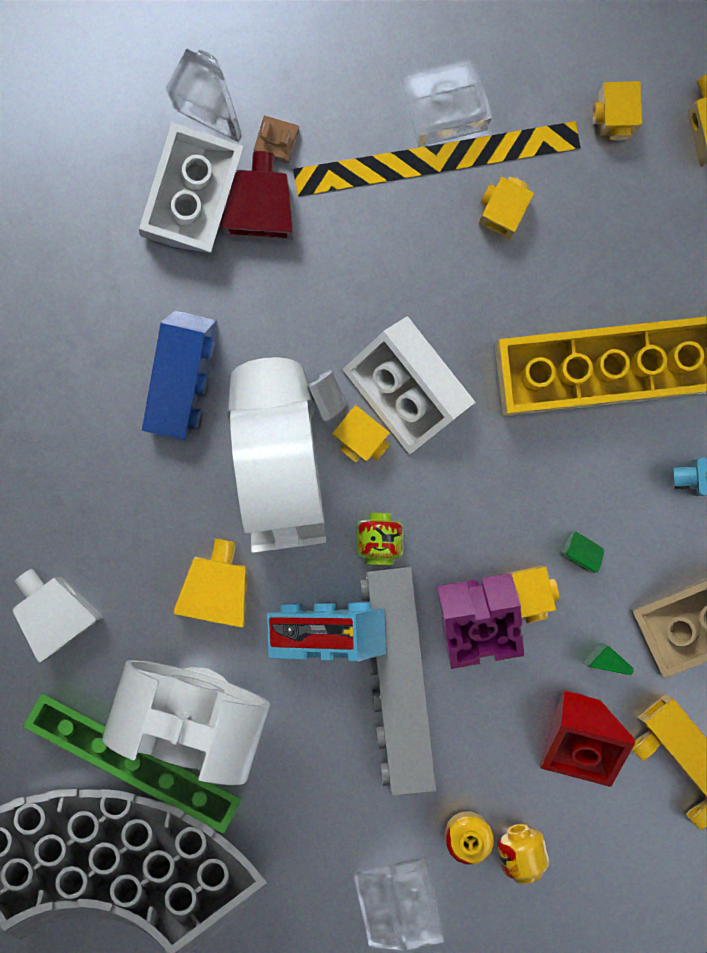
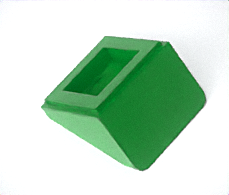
[560,532,604,573]
[583,643,634,675]

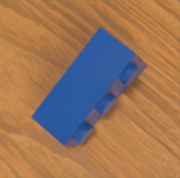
[141,311,217,440]

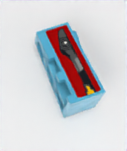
[267,602,386,662]

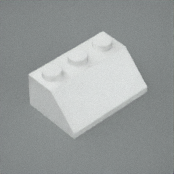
[139,122,243,253]
[342,316,476,455]

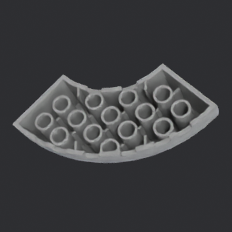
[0,789,268,953]

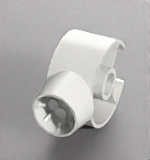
[227,357,327,553]
[102,660,270,785]

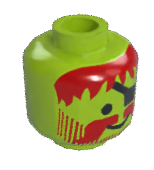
[356,513,404,565]

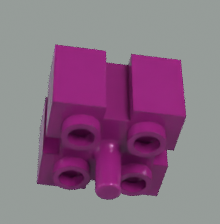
[437,573,524,669]

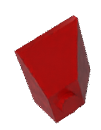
[540,690,635,787]

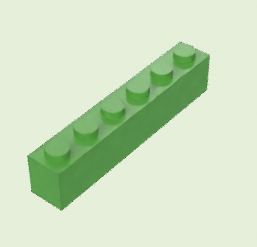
[23,693,242,834]

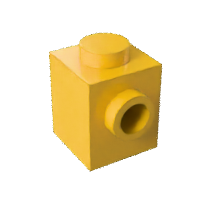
[592,81,642,141]
[479,176,534,239]
[332,405,390,463]
[506,565,560,623]

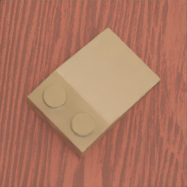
[633,577,707,678]

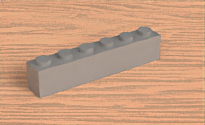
[360,566,436,796]

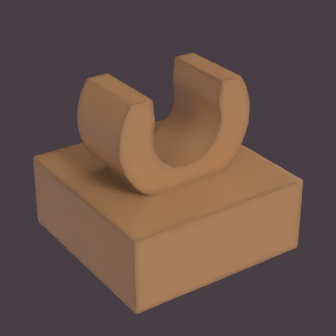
[254,115,299,163]

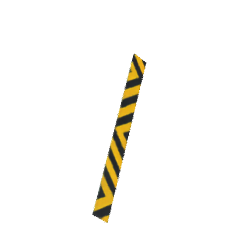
[293,121,581,196]

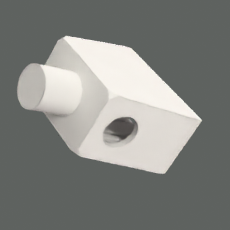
[12,568,103,663]

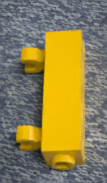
[632,694,707,830]

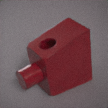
[222,151,294,240]

